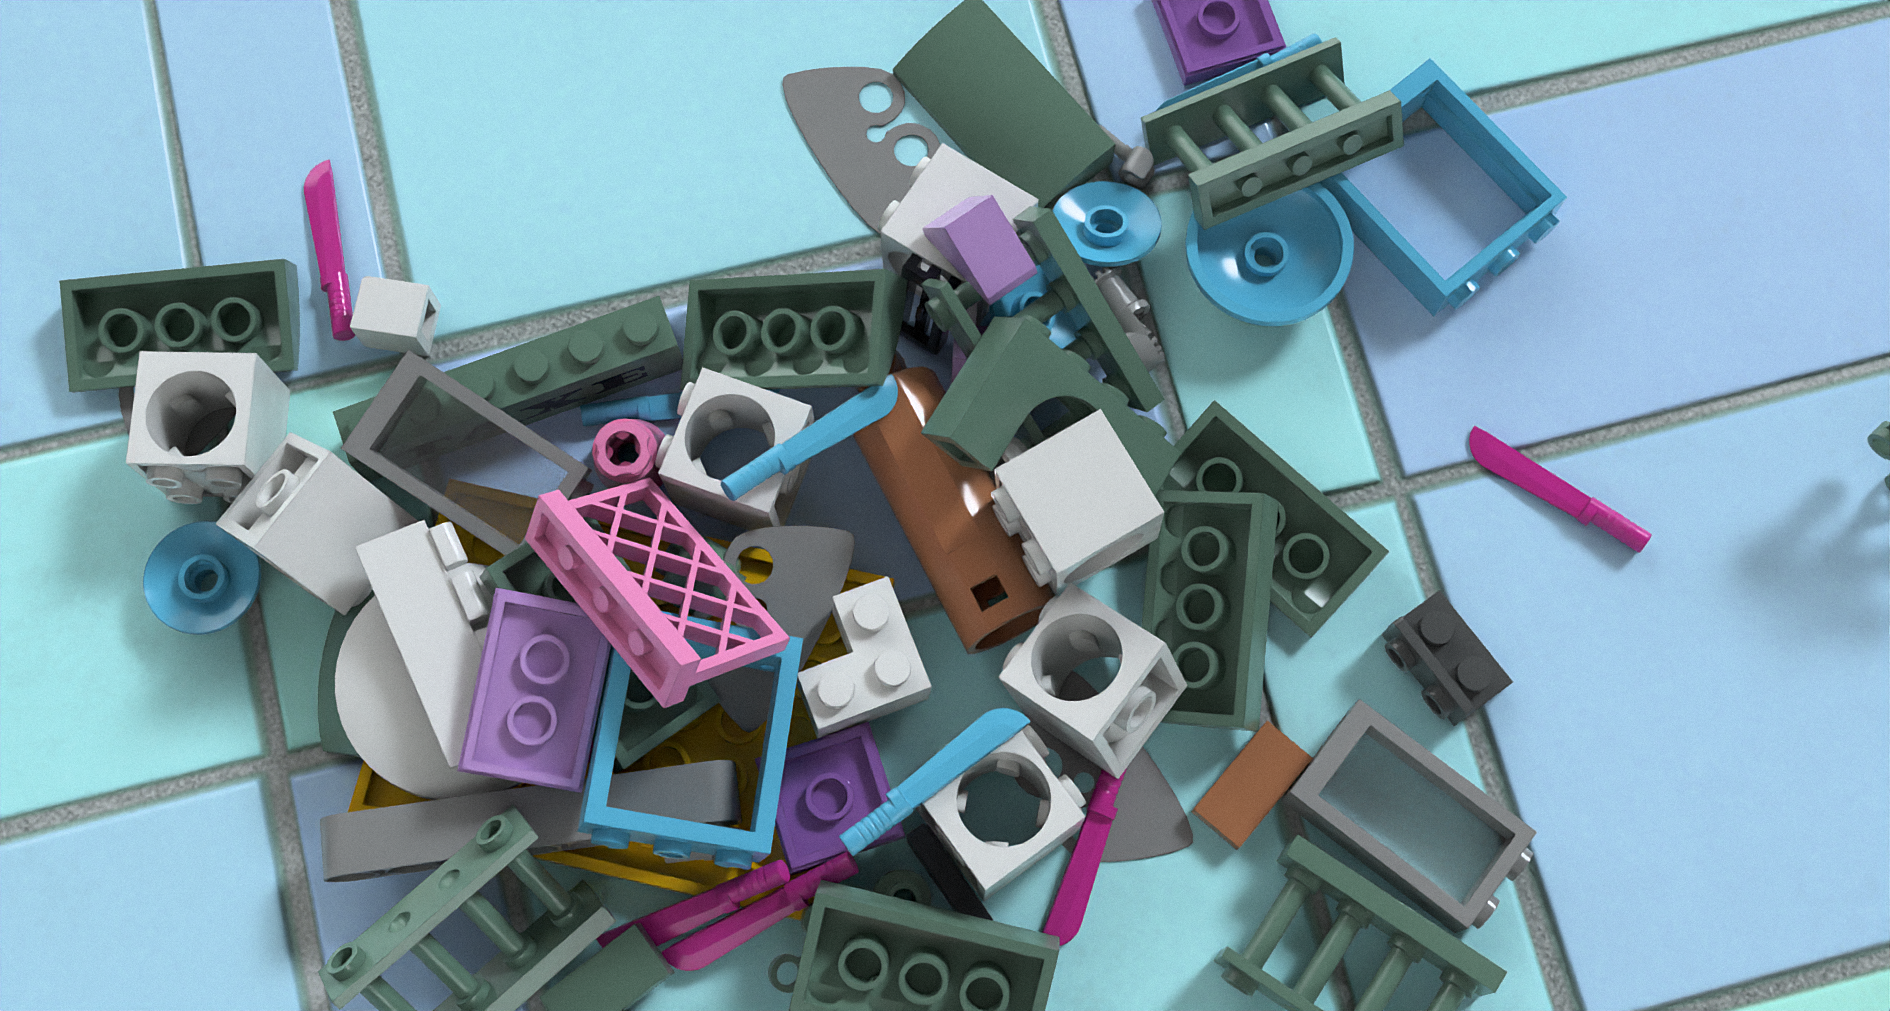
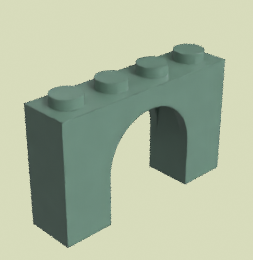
[921,315,1181,568]

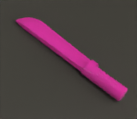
[304,159,355,341]
[1469,425,1652,553]
[1042,768,1127,946]
[661,852,859,971]
[596,860,790,948]

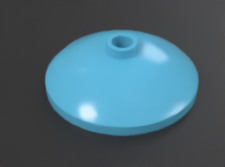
[1185,182,1354,326]

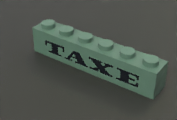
[333,296,683,482]

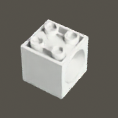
[878,143,1039,326]
[126,351,290,504]
[655,367,815,531]
[991,409,1164,596]
[216,432,419,616]
[998,582,1187,779]
[916,725,1086,902]

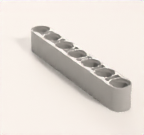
[320,760,742,882]

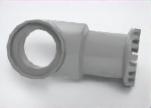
[1092,266,1165,372]

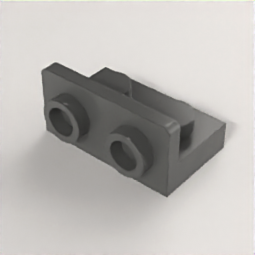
[1381,590,1513,726]

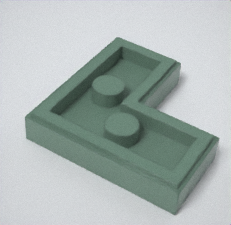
[539,923,675,1011]

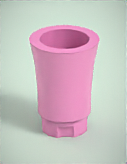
[592,419,665,489]

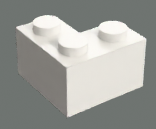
[797,576,932,738]

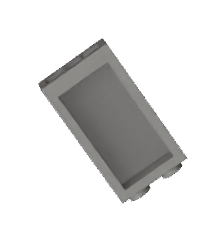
[341,349,594,556]
[1281,699,1537,933]

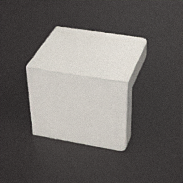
[350,276,441,357]

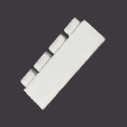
[355,520,491,770]

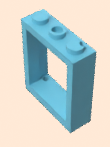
[1318,58,1567,317]
[577,611,803,870]

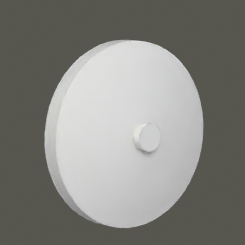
[335,563,522,800]

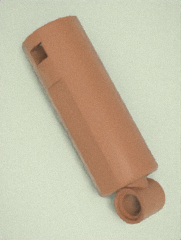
[852,350,1055,654]

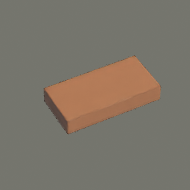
[1191,721,1313,850]

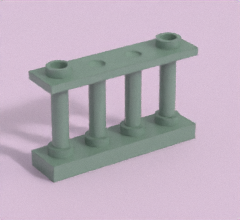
[1141,37,1404,230]
[920,206,1165,450]
[318,804,616,1011]
[1214,834,1507,1011]

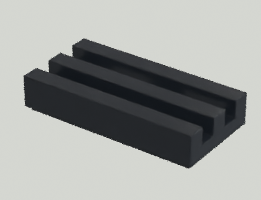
[900,253,962,355]
[906,823,993,921]

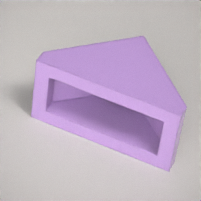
[922,195,1037,305]

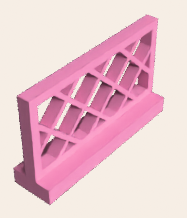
[525,477,790,708]

